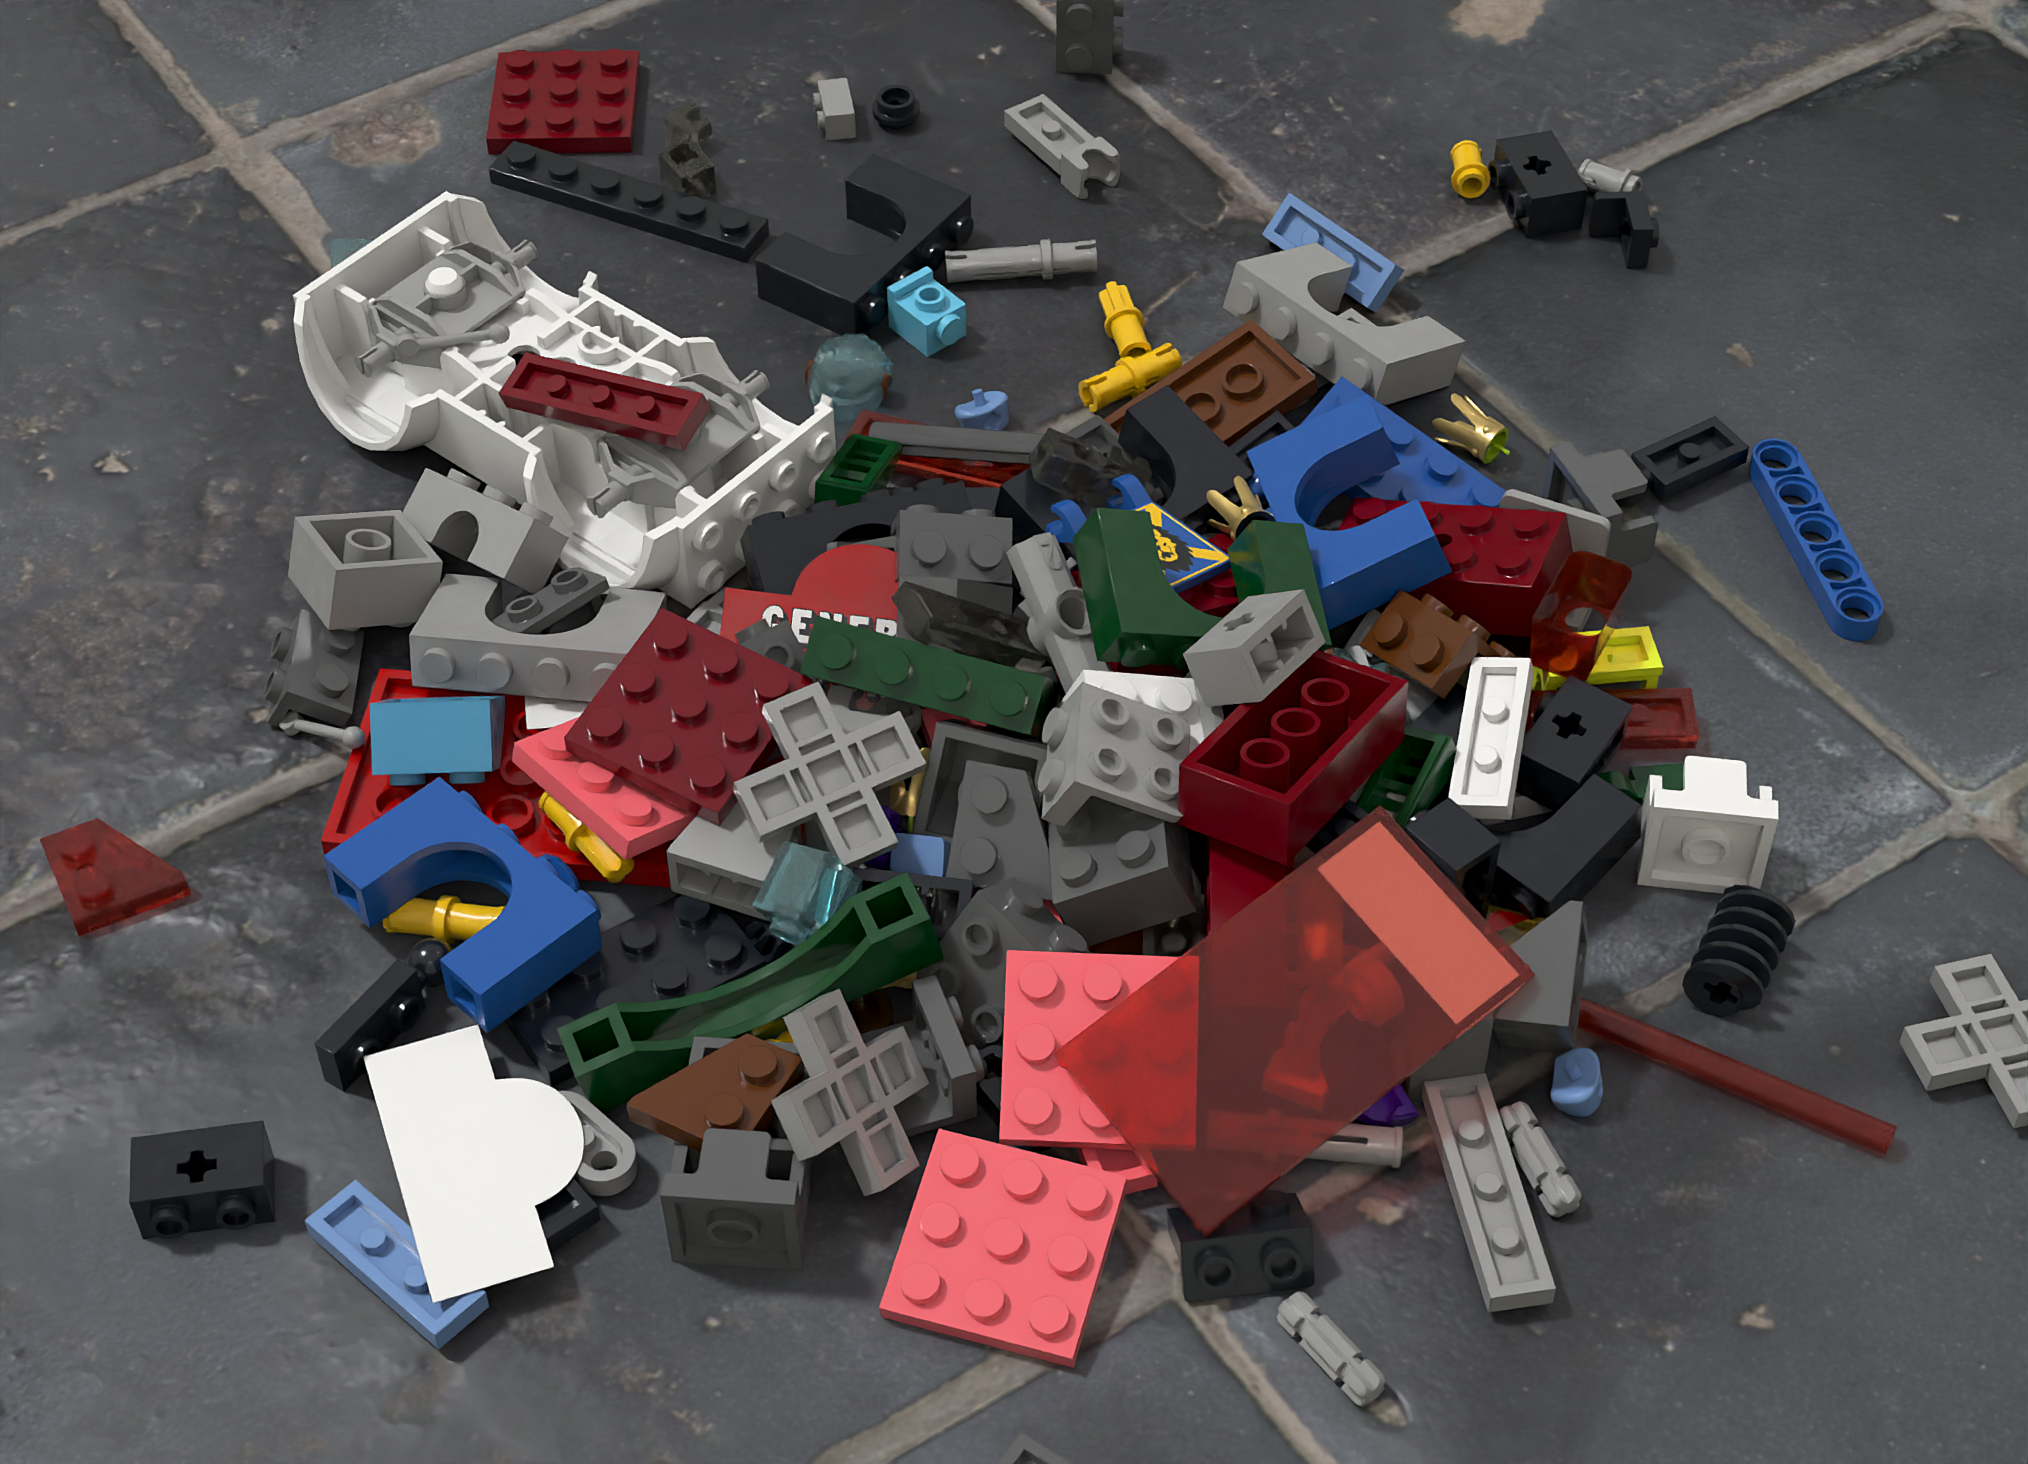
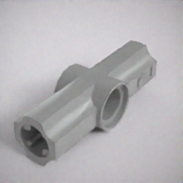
[1006,532,1113,694]

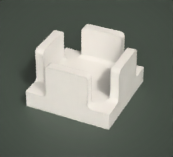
[1637,756,1779,893]

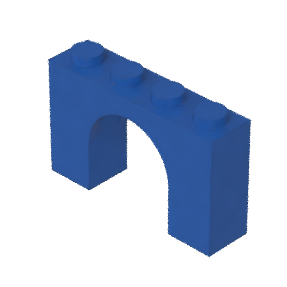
[1246,393,1452,630]
[323,777,602,1033]

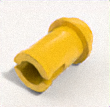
[1450,140,1491,198]

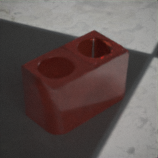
[1529,551,1632,682]

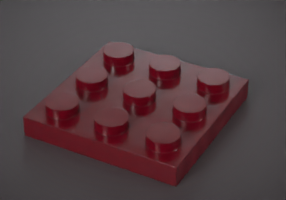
[486,49,640,154]
[564,608,814,826]

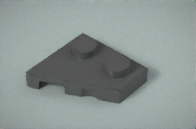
[946,760,1053,901]

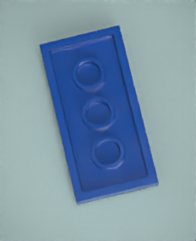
[1301,377,1506,508]

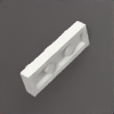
[1448,657,1534,820]

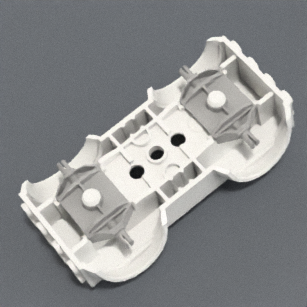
[293,191,836,609]

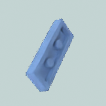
[1262,193,1404,313]
[304,1179,489,1350]

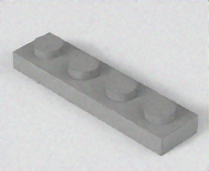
[1421,1073,1556,1313]

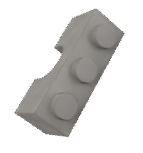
[403,468,569,595]

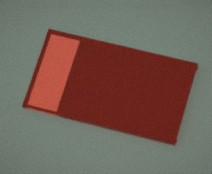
[1055,805,1535,1237]

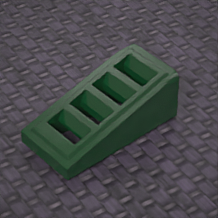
[814,433,902,506]
[1356,725,1457,841]

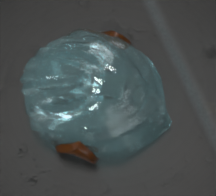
[805,333,894,426]

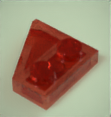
[40,818,191,936]

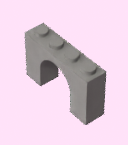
[1223,243,1466,406]
[409,574,667,702]

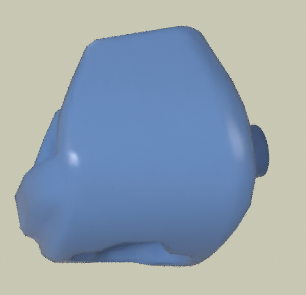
[954,389,1009,431]
[1551,1047,1603,1117]

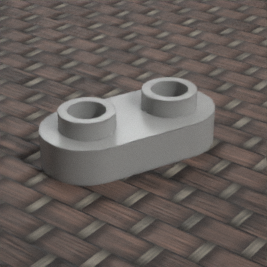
[558,1091,638,1196]

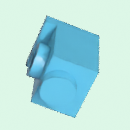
[887,266,967,357]

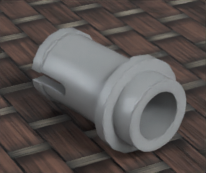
[1578,159,1643,194]

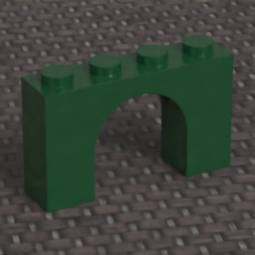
[1073,508,1332,670]
[800,616,1061,739]

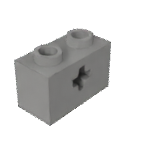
[1183,589,1326,707]

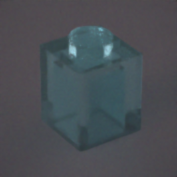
[752,841,862,945]

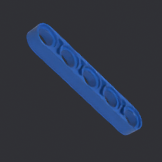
[1748,439,1884,641]

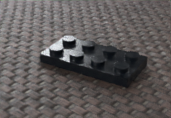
[504,894,766,1087]

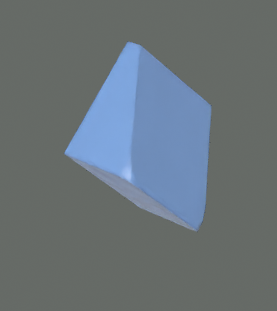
[890,833,951,877]

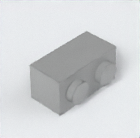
[813,78,856,141]

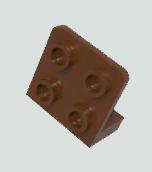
[1359,589,1518,699]

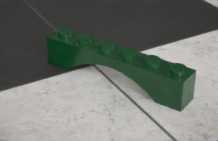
[557,872,944,1113]

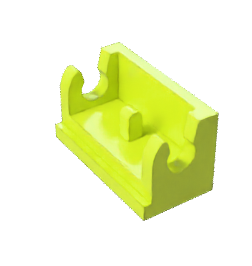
[1532,626,1663,704]

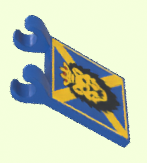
[1045,474,1231,594]

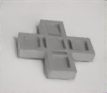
[732,681,926,873]
[1899,954,2028,1128]
[771,989,929,1196]

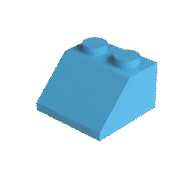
[370,695,506,785]

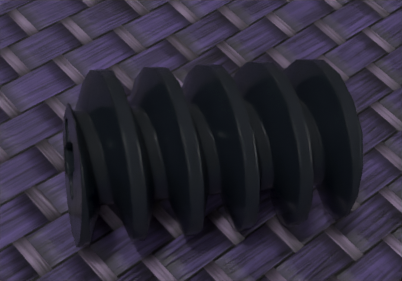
[1682,885,1795,1017]

